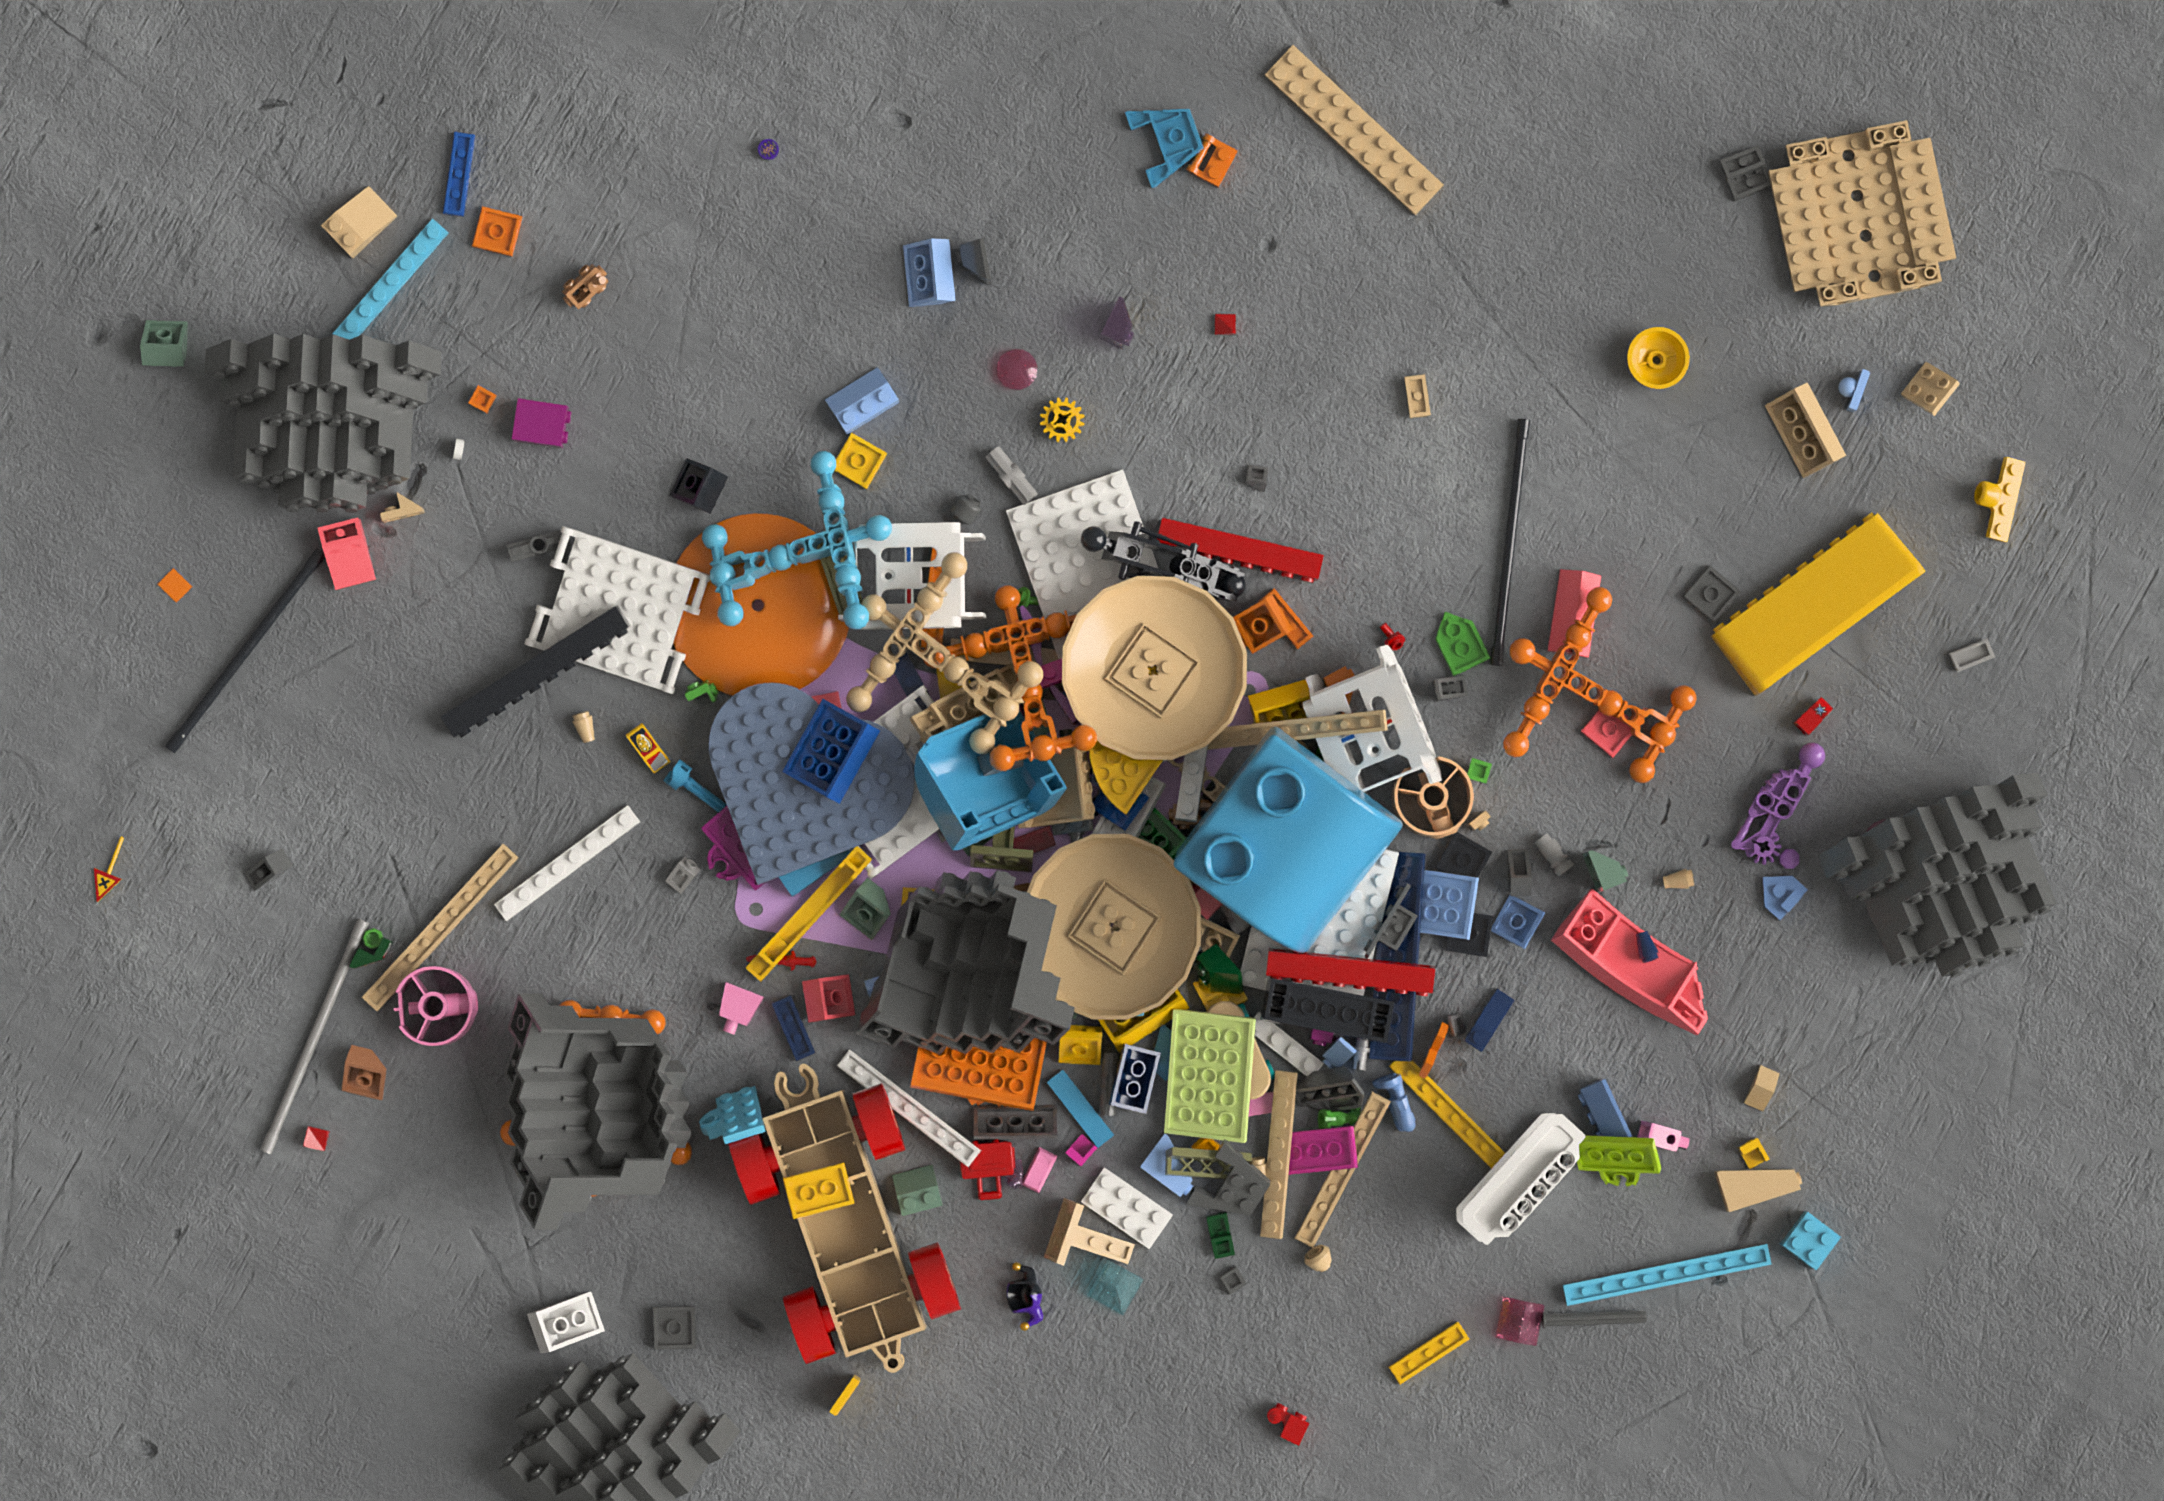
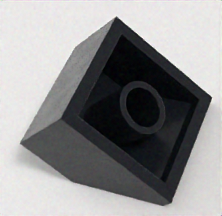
[669,458,728,514]

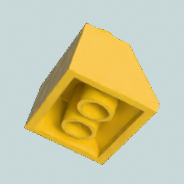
[1248,679,1310,723]

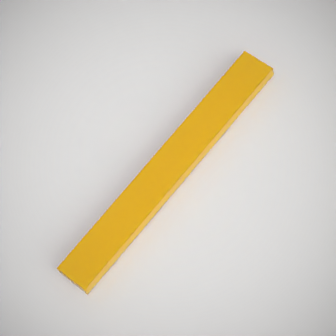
[1389,1061,1505,1169]

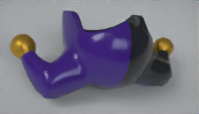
[1007,1262,1043,1331]

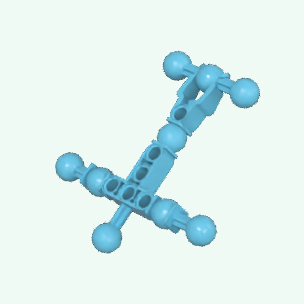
[702,451,892,629]

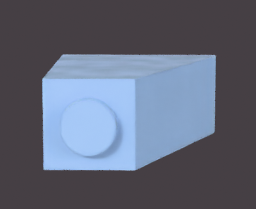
[1140,1133,1193,1197]

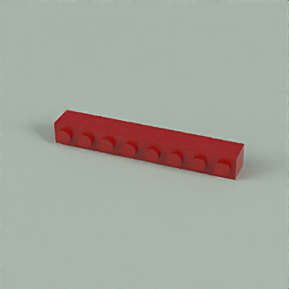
[1157,518,1324,583]
[1266,948,1435,996]

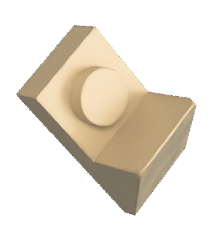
[380,492,425,523]

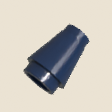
[1636,931,1659,963]

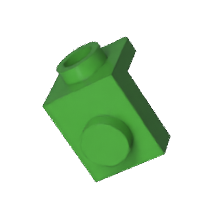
[685,679,719,703]

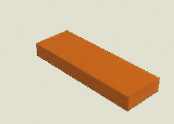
[1258,588,1314,650]

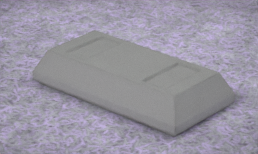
[1949,638,1995,672]

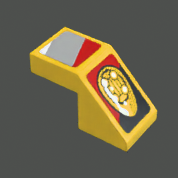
[626,723,671,774]

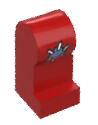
[1793,697,1833,736]

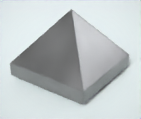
[1446,1013,1467,1037]

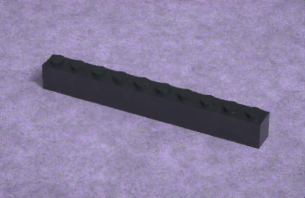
[440,605,631,738]

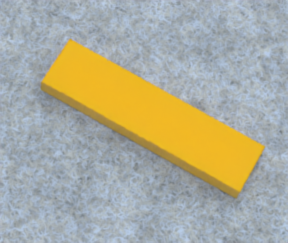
[1389,1321,1469,1385]

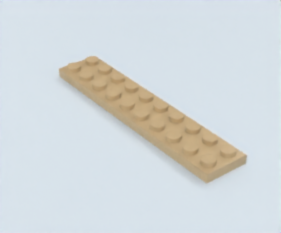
[1265,45,1444,216]

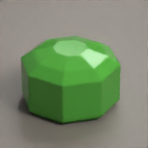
[363,928,383,949]

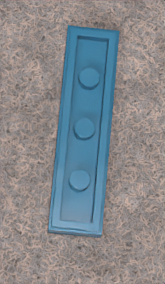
[1047,1070,1114,1148]

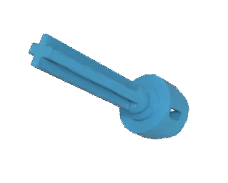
[663,759,727,813]

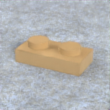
[1404,374,1431,419]

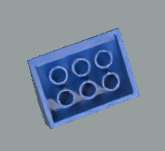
[782,699,880,804]

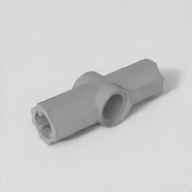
[985,446,1038,505]

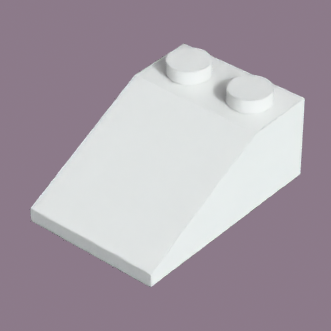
[527,1292,604,1353]

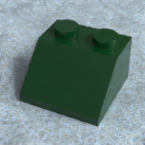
[1196,944,1243,994]

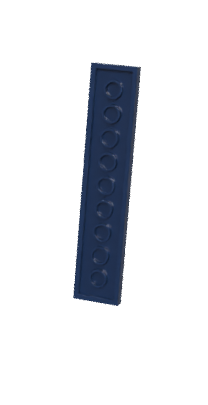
[1369,852,1425,1062]

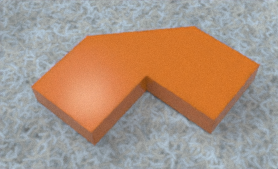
[1418,1022,1449,1078]

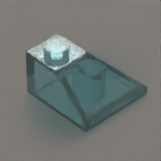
[1087,1259,1144,1315]

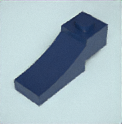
[1463,989,1515,1052]

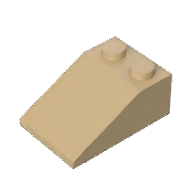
[321,186,397,258]

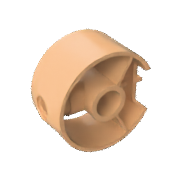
[1392,757,1474,839]

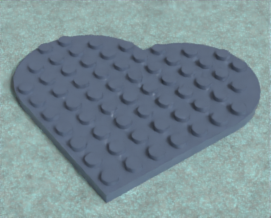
[709,683,915,885]

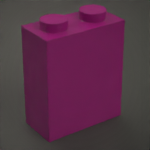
[512,398,572,449]

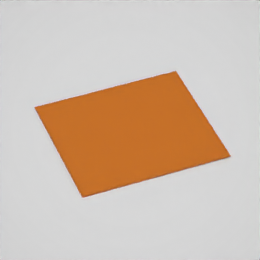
[158,568,192,603]

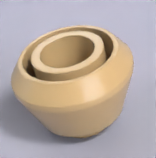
[1304,1245,1332,1272]

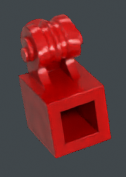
[1267,1402,1310,1446]

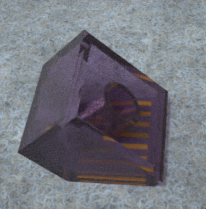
[1101,296,1134,350]

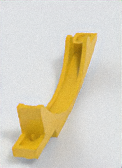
[746,846,872,982]

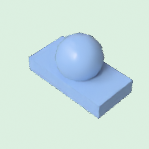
[1838,369,1870,412]

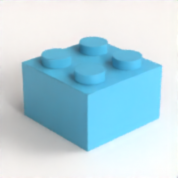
[1780,1211,1841,1270]

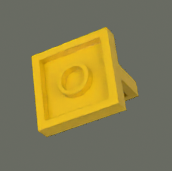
[1059,1025,1102,1065]

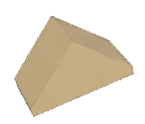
[1744,1065,1780,1111]

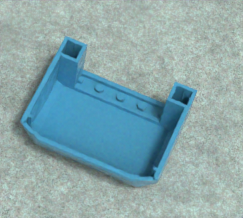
[914,710,1067,850]

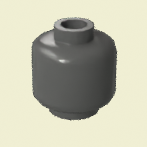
[951,494,981,526]

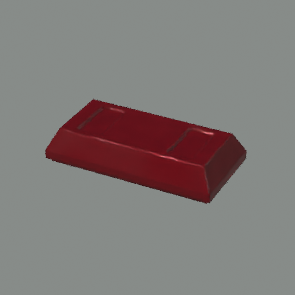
[1013,826,1056,853]

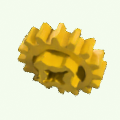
[1040,398,1085,443]

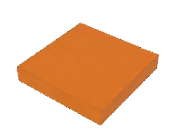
[472,206,523,257]

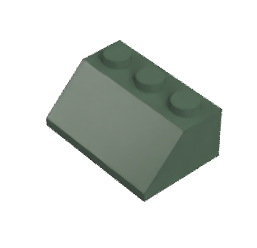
[1582,850,1628,892]

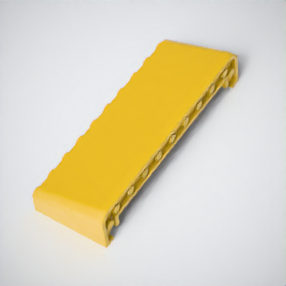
[1711,512,1925,696]

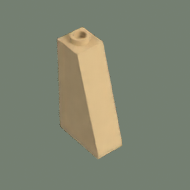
[1714,1169,1802,1212]

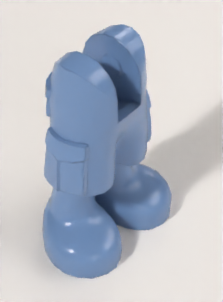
[1372,1073,1416,1132]

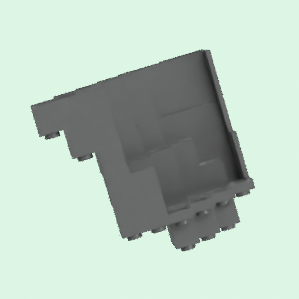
[205,334,442,513]
[1818,773,2057,978]
[856,870,1075,1055]
[504,993,691,1230]
[498,1353,741,1501]

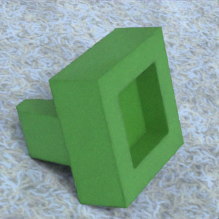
[1467,758,1492,784]

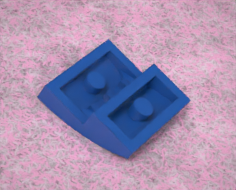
[1093,791,1149,831]

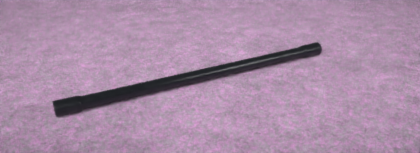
[1490,419,1530,666]
[165,548,325,753]

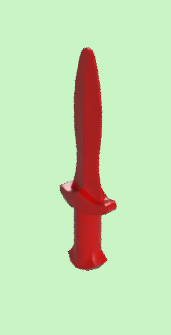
[746,951,817,971]

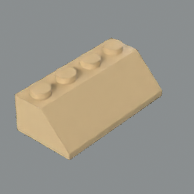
[1765,383,1846,478]

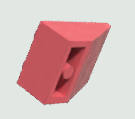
[317,517,376,590]

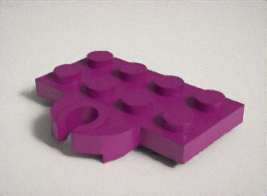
[701,806,764,891]

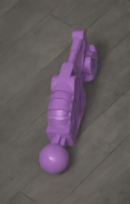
[1731,742,1825,865]

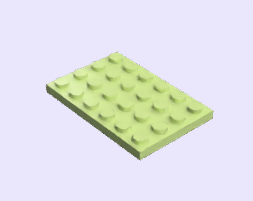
[1164,1009,1256,1143]

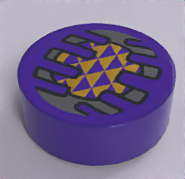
[758,139,779,160]

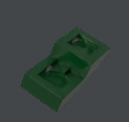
[1206,1211,1235,1259]

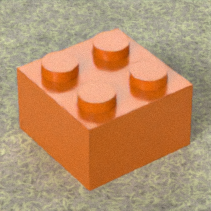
[1233,594,1293,654]

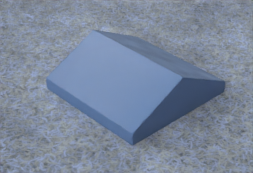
[1491,895,1545,949]

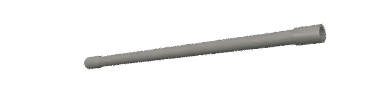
[260,919,369,1154]

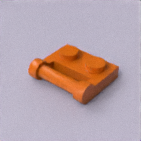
[1186,133,1238,188]

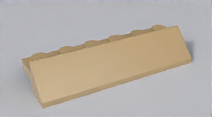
[910,663,1020,743]

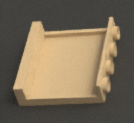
[1018,747,1095,828]

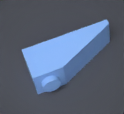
[1322,1037,1357,1069]

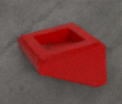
[1215,314,1236,335]

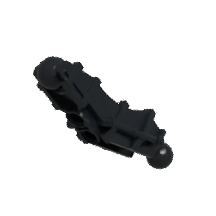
[1080,521,1246,602]

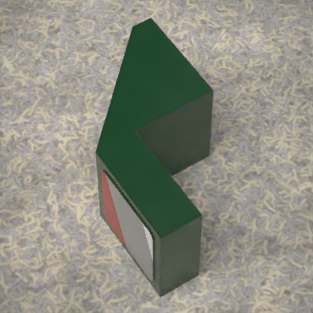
[349,937,393,969]

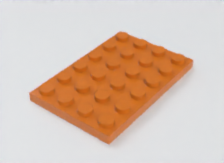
[910,1038,1047,1111]

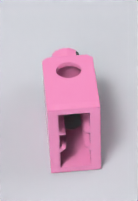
[719,982,764,1034]
[1637,1121,1689,1152]

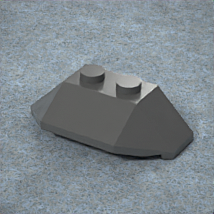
[1295,1066,1364,1112]

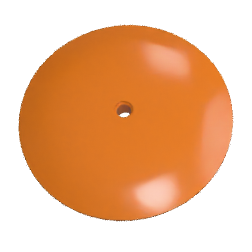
[673,514,849,696]

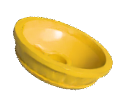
[1627,327,1690,389]

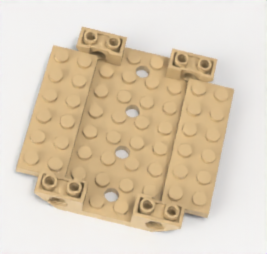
[1768,120,1956,307]

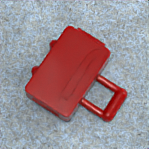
[960,1139,1016,1200]

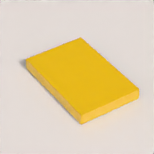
[783,1162,854,1219]

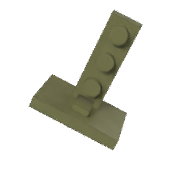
[970,826,1033,872]

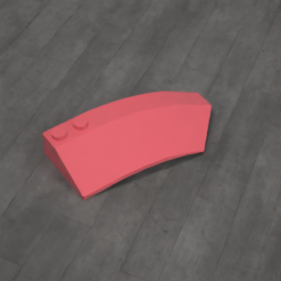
[1551,889,1708,1035]

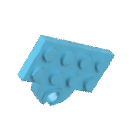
[699,1086,765,1144]

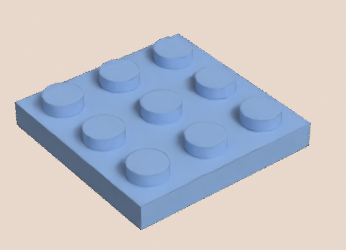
[1420,870,1479,940]

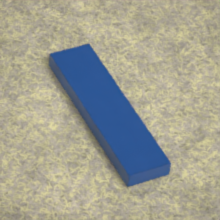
[443,132,475,217]

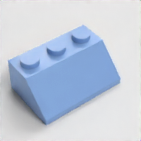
[903,238,955,307]
[825,367,899,435]

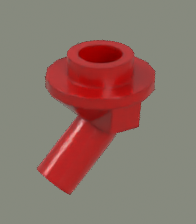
[1379,622,1405,650]

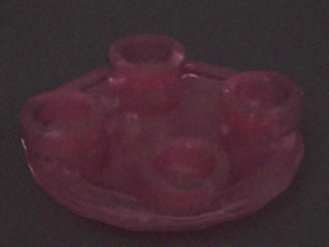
[996,349,1037,390]

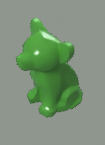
[1318,1108,1361,1129]

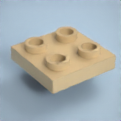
[1901,362,1960,416]

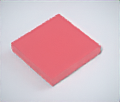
[1581,710,1632,758]

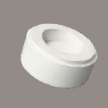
[453,439,464,460]

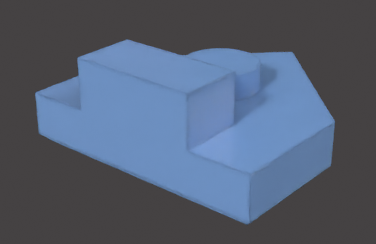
[1762,876,1808,921]

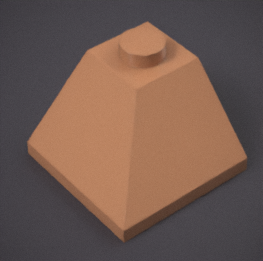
[342,1045,387,1100]

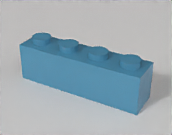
[779,850,852,897]

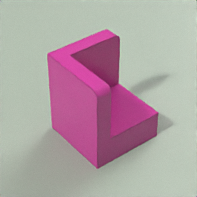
[1065,1134,1097,1166]

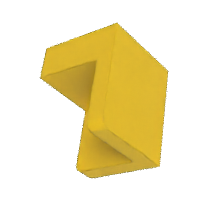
[1737,1137,1770,1169]

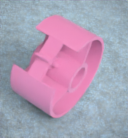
[394,966,478,1046]

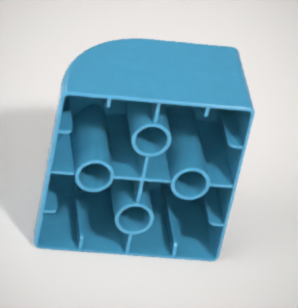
[1173,726,1403,953]

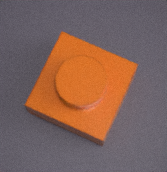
[468,385,497,413]

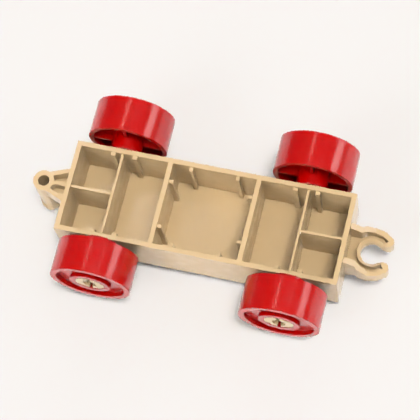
[728,1064,961,1373]

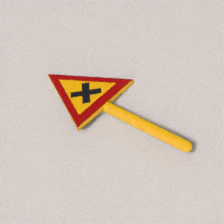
[94,836,124,902]

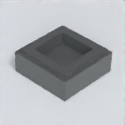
[1219,1266,1247,1295]

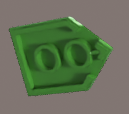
[1435,612,1491,676]

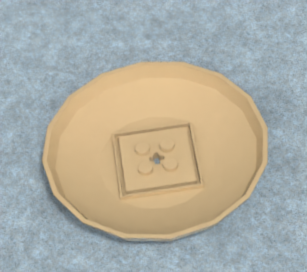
[1062,576,1247,760]
[1027,834,1201,1019]

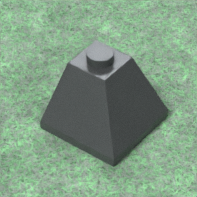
[956,238,991,285]

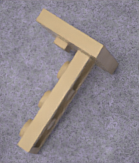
[1044,1198,1135,1265]

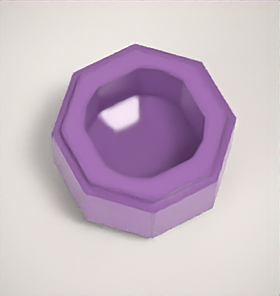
[1779,849,1799,869]

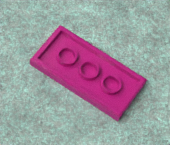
[1288,1126,1358,1175]

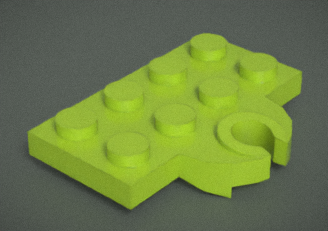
[1577,1135,1661,1187]

